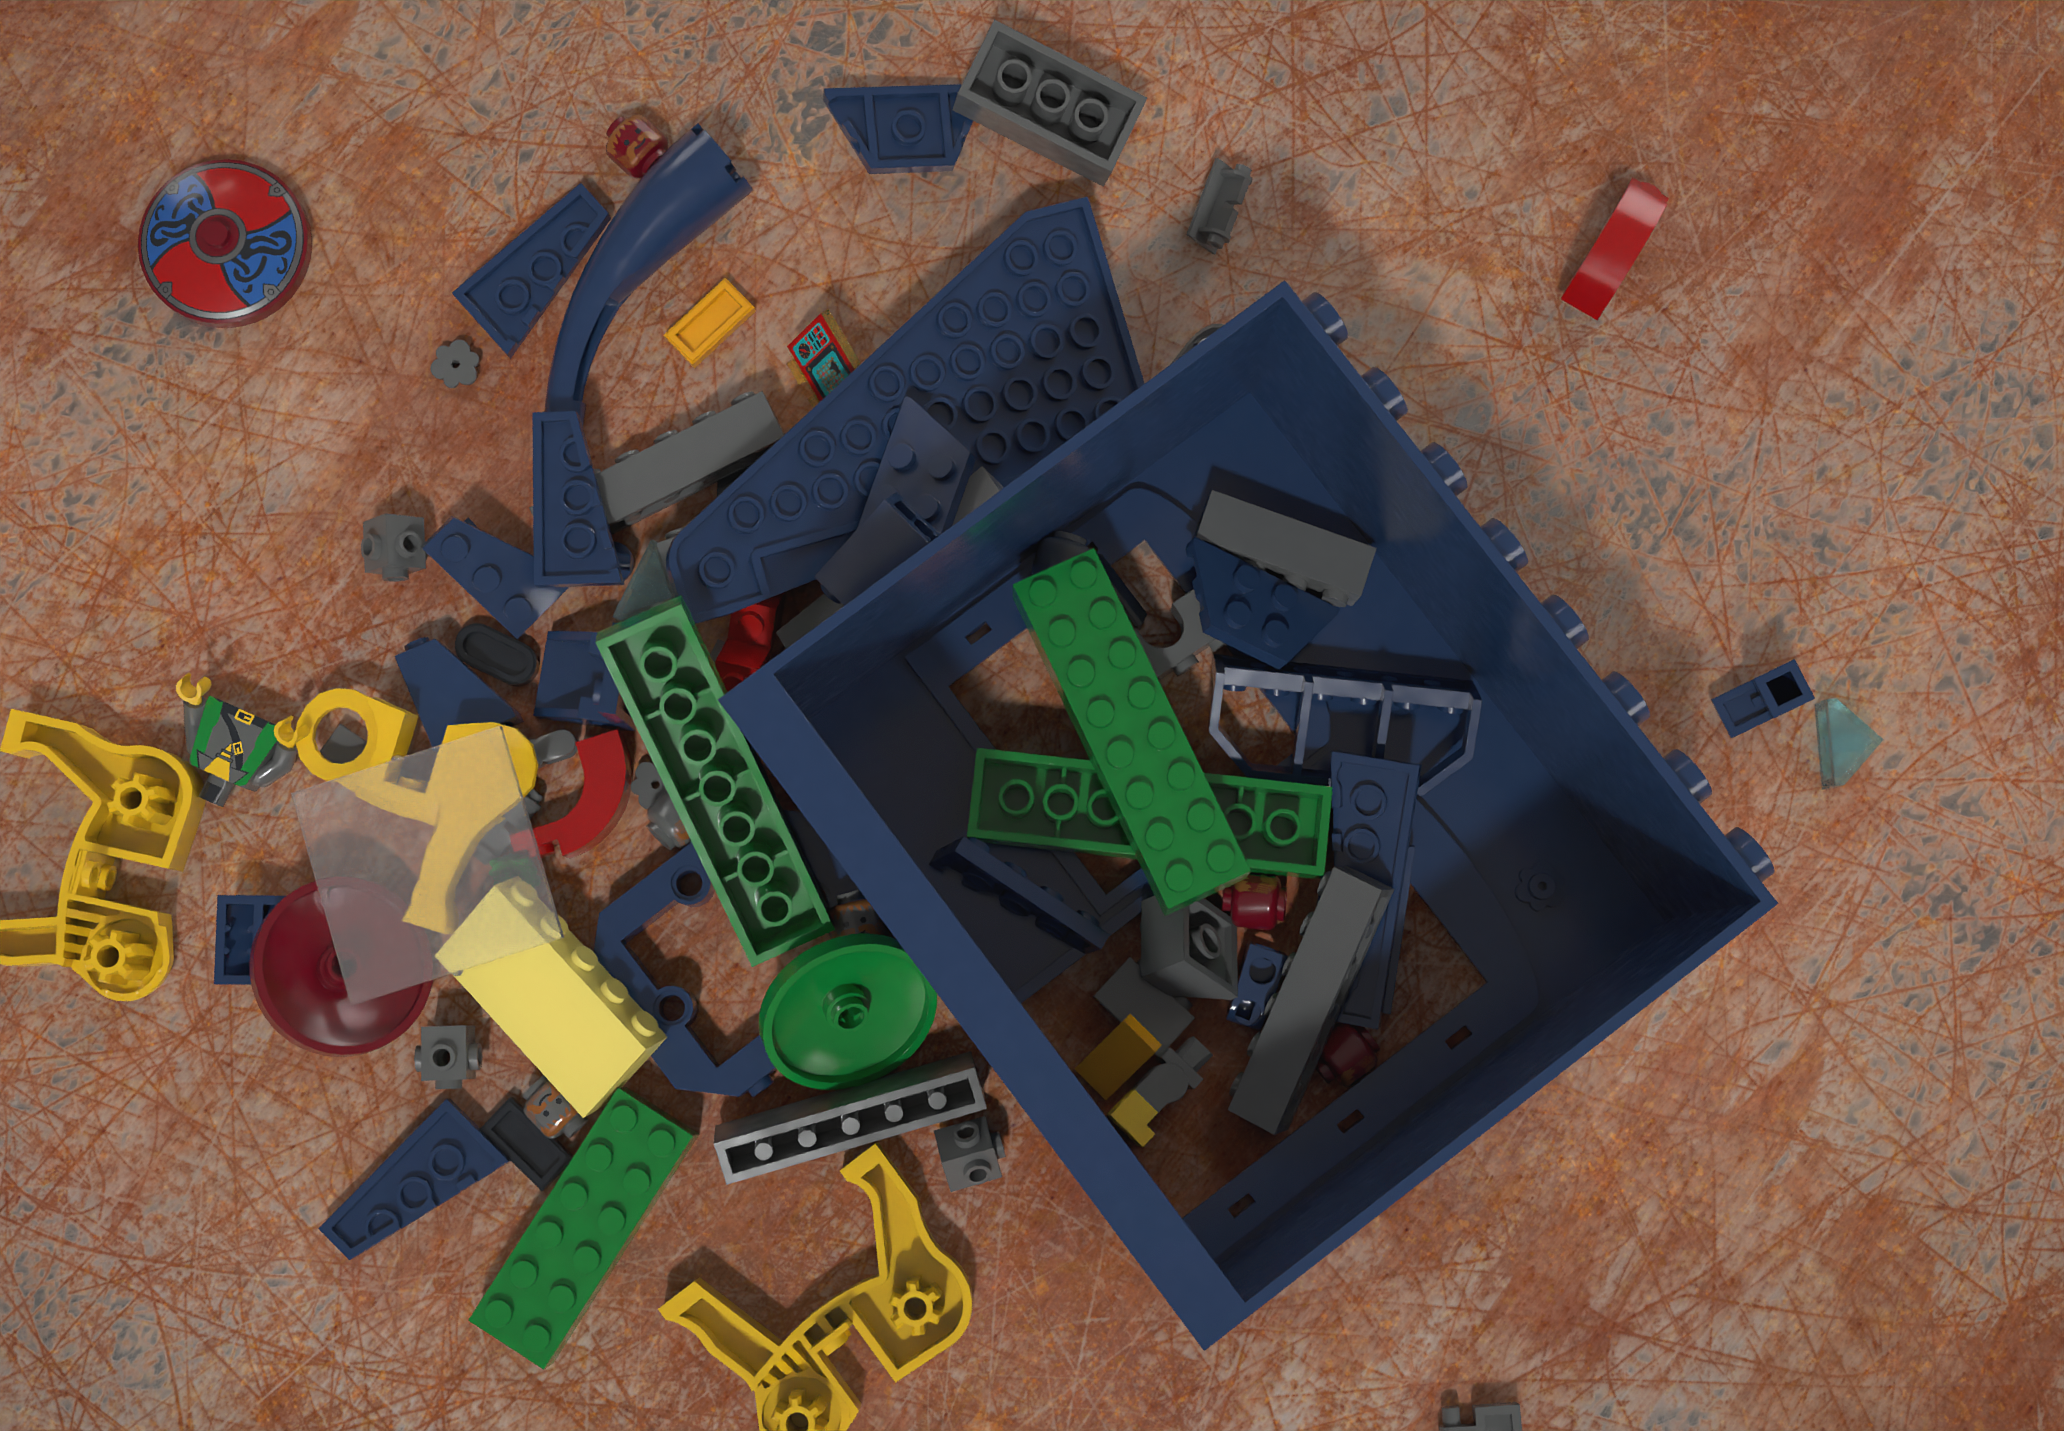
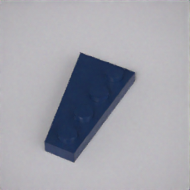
[318,1098,511,1260]

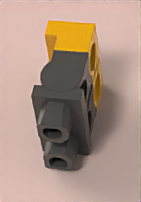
[1106,1036,1213,1147]

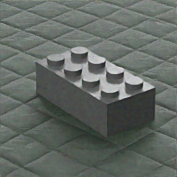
[952,19,1147,187]

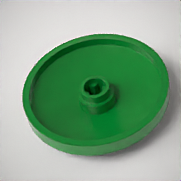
[759,933,937,1090]

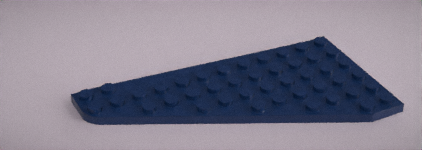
[666,196,1145,624]

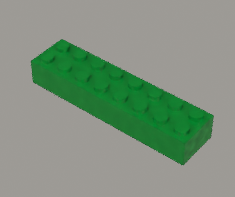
[1013,548,1251,916]
[595,595,835,967]
[967,748,1333,879]

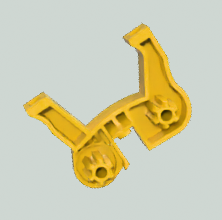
[0,709,206,1001]
[658,1142,973,1431]

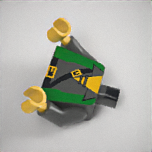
[176,673,310,807]

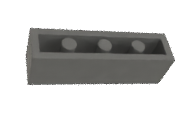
[1193,490,1377,607]

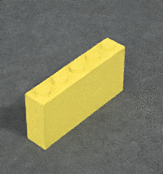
[436,876,667,1118]

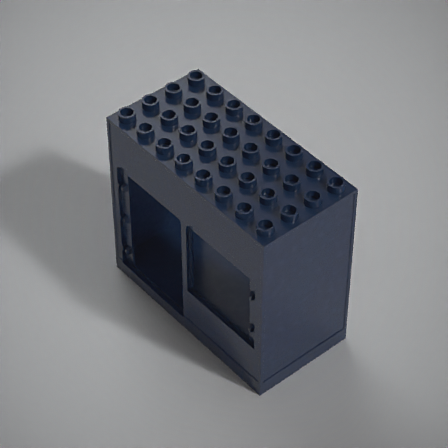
[718,280,1779,1351]

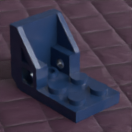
[533,622,636,731]

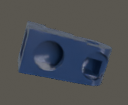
[1226,940,1288,1031]

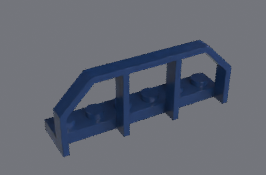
[1208,654,1482,796]

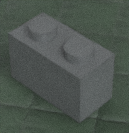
[1093,957,1195,1057]

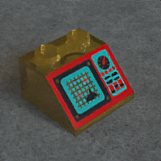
[786,309,861,409]

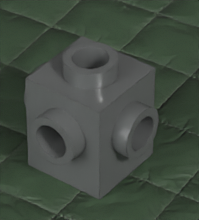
[361,514,428,582]
[414,1025,483,1089]
[934,1116,1006,1192]

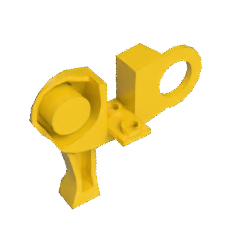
[296,688,538,934]

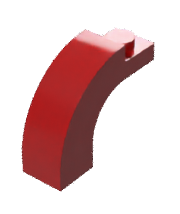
[1561,177,1669,320]
[510,729,633,860]

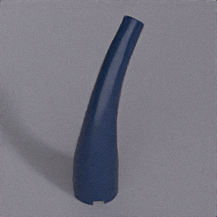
[544,123,753,426]

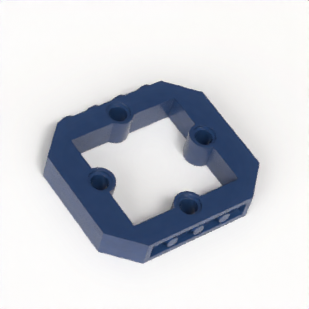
[594,810,890,1098]

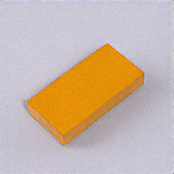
[664,278,756,369]
[1075,1014,1162,1100]

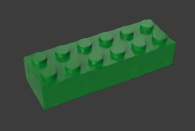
[468,1087,700,1370]

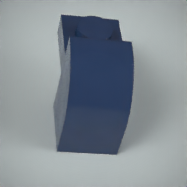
[1711,659,1815,739]

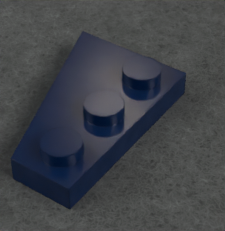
[421,516,569,639]

